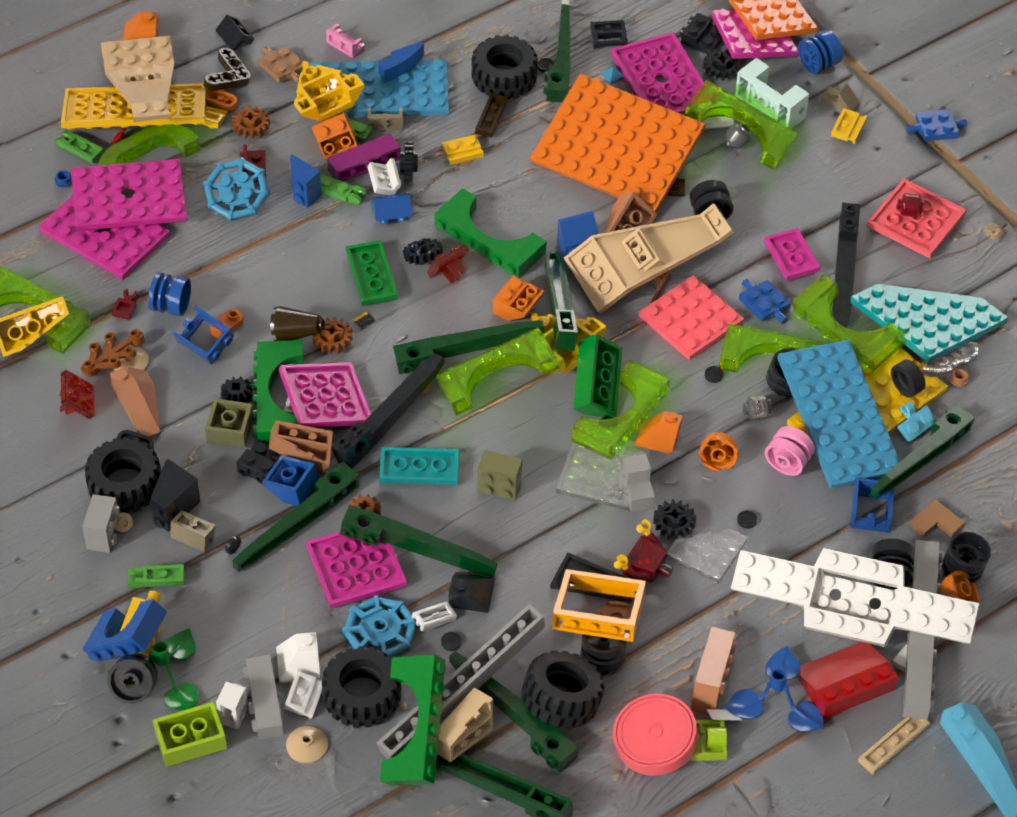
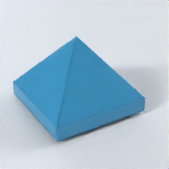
[601,66,624,84]

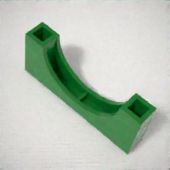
[434,188,547,278]
[253,340,304,444]
[380,654,446,786]

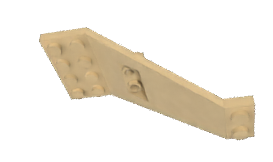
[101,36,175,122]
[564,204,734,314]

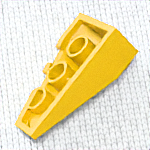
[0,296,69,357]

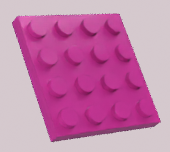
[712,9,798,59]
[279,362,371,428]
[305,532,407,609]

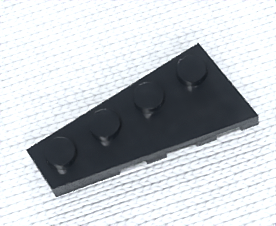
[550,552,637,603]

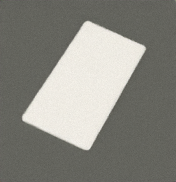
[706,709,742,720]

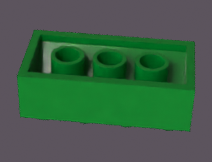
[573,334,622,417]

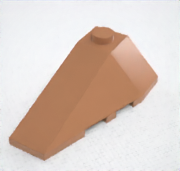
[110,366,160,438]

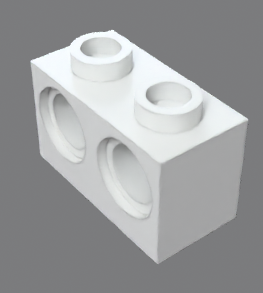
[216,682,248,730]

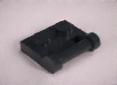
[590,20,628,49]

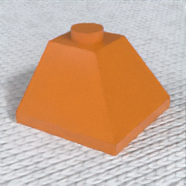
[123,12,160,40]
[634,411,683,454]

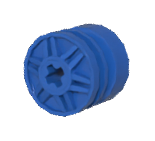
[798,30,843,74]
[148,272,191,316]

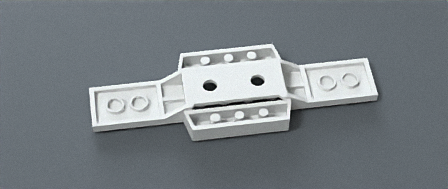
[731,548,979,647]

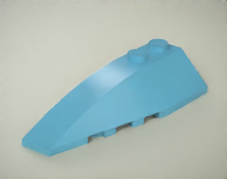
[940,703,1017,817]

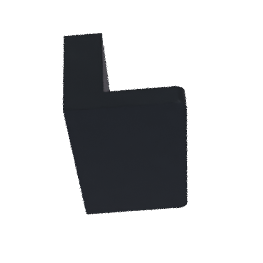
[215,14,255,51]

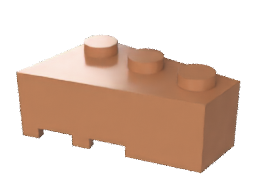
[269,420,333,476]

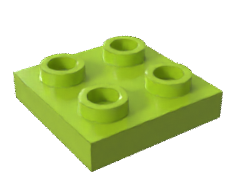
[689,720,727,761]

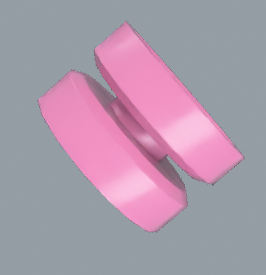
[765,426,815,476]

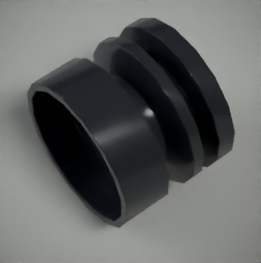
[942,532,991,583]
[872,538,914,590]

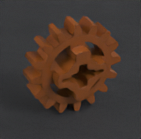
[232,105,270,139]
[312,317,353,354]

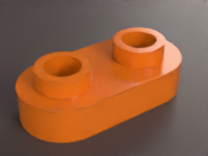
[206,90,238,111]
[210,309,243,338]

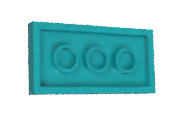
[379,447,459,485]

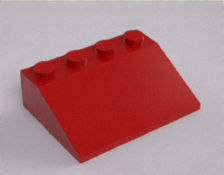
[797,642,898,719]

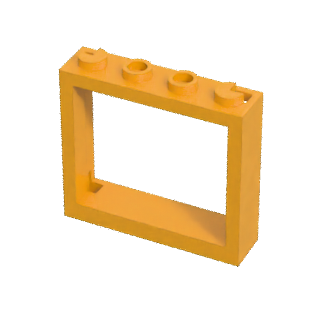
[552,569,646,642]

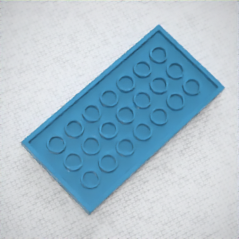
[309,60,449,117]
[777,340,900,489]

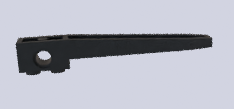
[832,202,860,330]
[331,354,445,469]

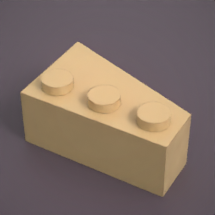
[438,688,493,762]

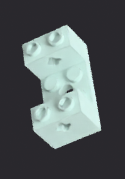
[735,58,809,132]

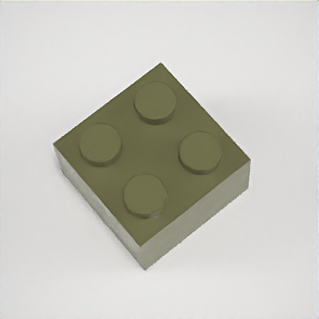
[205,398,253,448]
[477,450,522,500]

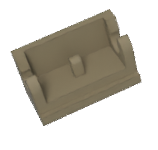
[367,108,403,130]
[170,510,216,552]

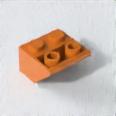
[311,112,358,160]
[493,275,545,321]

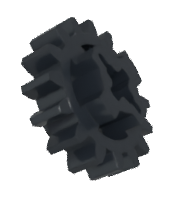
[703,48,741,81]
[399,142,418,181]
[403,238,443,265]
[653,499,696,540]

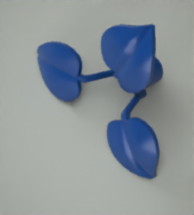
[726,646,824,732]

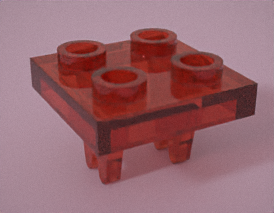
[427,244,469,284]
[59,370,95,419]

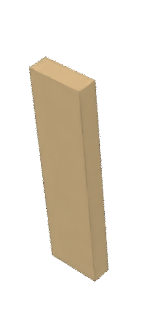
[858,717,931,775]

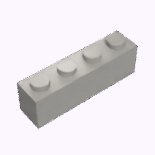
[243,655,283,740]

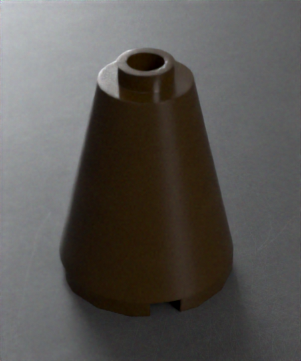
[270,306,325,341]

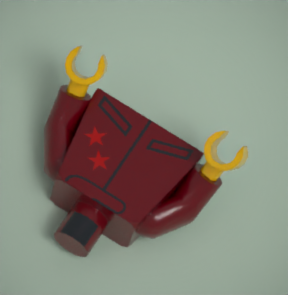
[614,519,674,583]

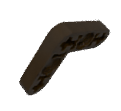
[203,48,251,91]

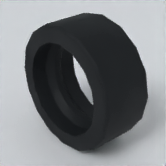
[891,359,926,398]

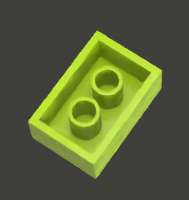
[153,702,227,767]

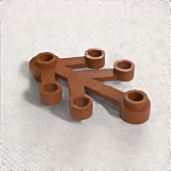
[81,329,145,377]

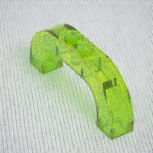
[99,124,200,166]

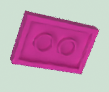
[764,228,820,281]

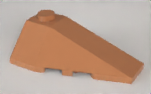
[603,192,657,233]

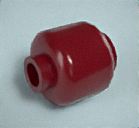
[897,193,924,218]

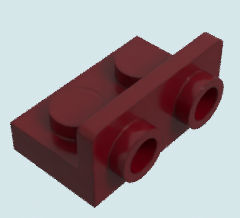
[240,144,266,182]

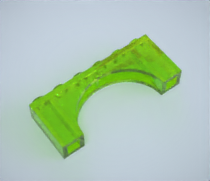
[684,79,797,170]
[0,266,91,354]
[792,274,905,372]
[719,324,829,373]
[436,328,559,416]
[571,360,671,460]

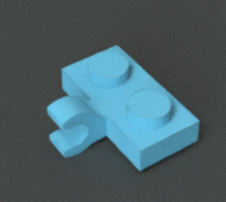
[897,401,936,442]

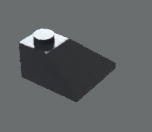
[449,572,495,613]

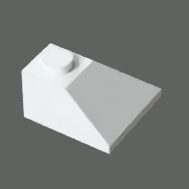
[276,632,320,684]

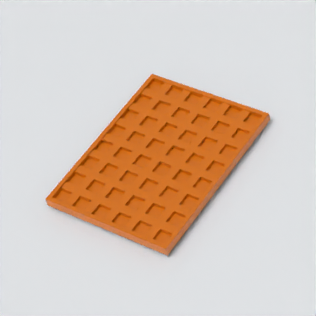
[530,73,705,213]

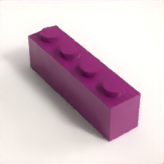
[327,133,401,182]

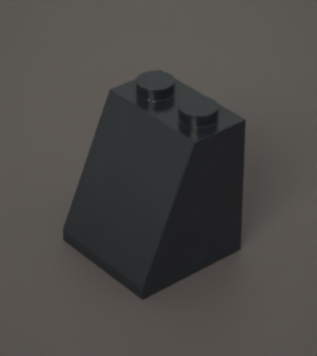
[150,459,201,532]

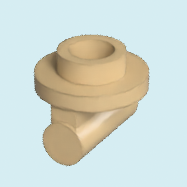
[114,512,133,532]

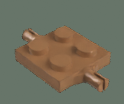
[258,46,303,84]

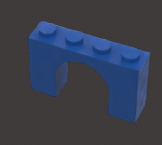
[82,599,167,662]

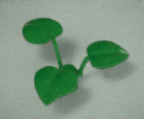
[107,628,199,710]

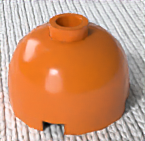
[699,432,738,471]
[940,570,979,603]

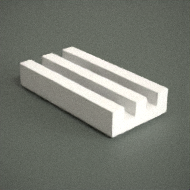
[412,601,457,632]

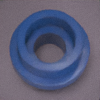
[54,170,72,187]

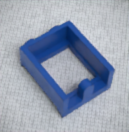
[173,306,234,364]
[850,477,894,533]

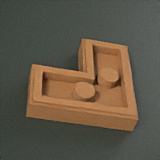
[909,499,965,538]

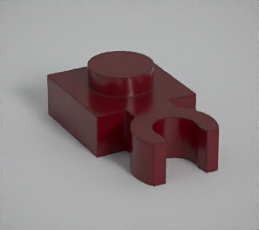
[111,289,138,320]

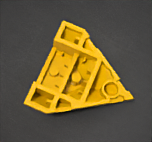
[294,61,365,122]
[531,313,607,374]

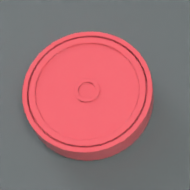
[613,694,698,776]

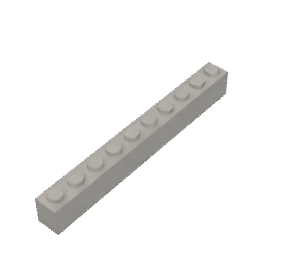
[902,540,943,720]
[377,604,546,759]

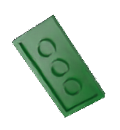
[346,240,398,306]

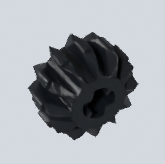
[220,376,253,403]

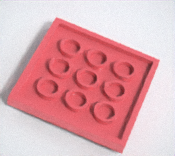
[867,178,966,259]
[639,275,744,361]

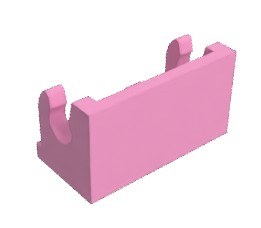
[326,24,365,58]

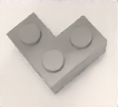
[618,454,655,512]
[82,494,120,553]

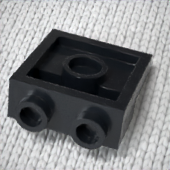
[680,13,723,54]
[236,440,281,484]

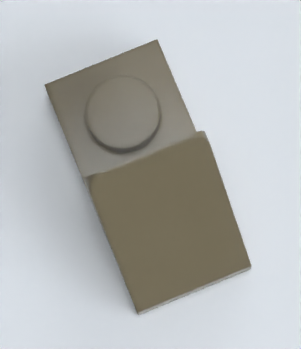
[821,84,860,111]

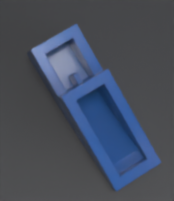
[378,41,424,83]

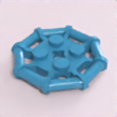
[203,157,270,221]
[342,595,418,658]

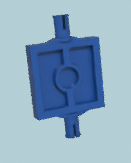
[907,110,967,141]
[738,278,791,324]

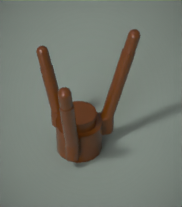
[650,271,671,304]

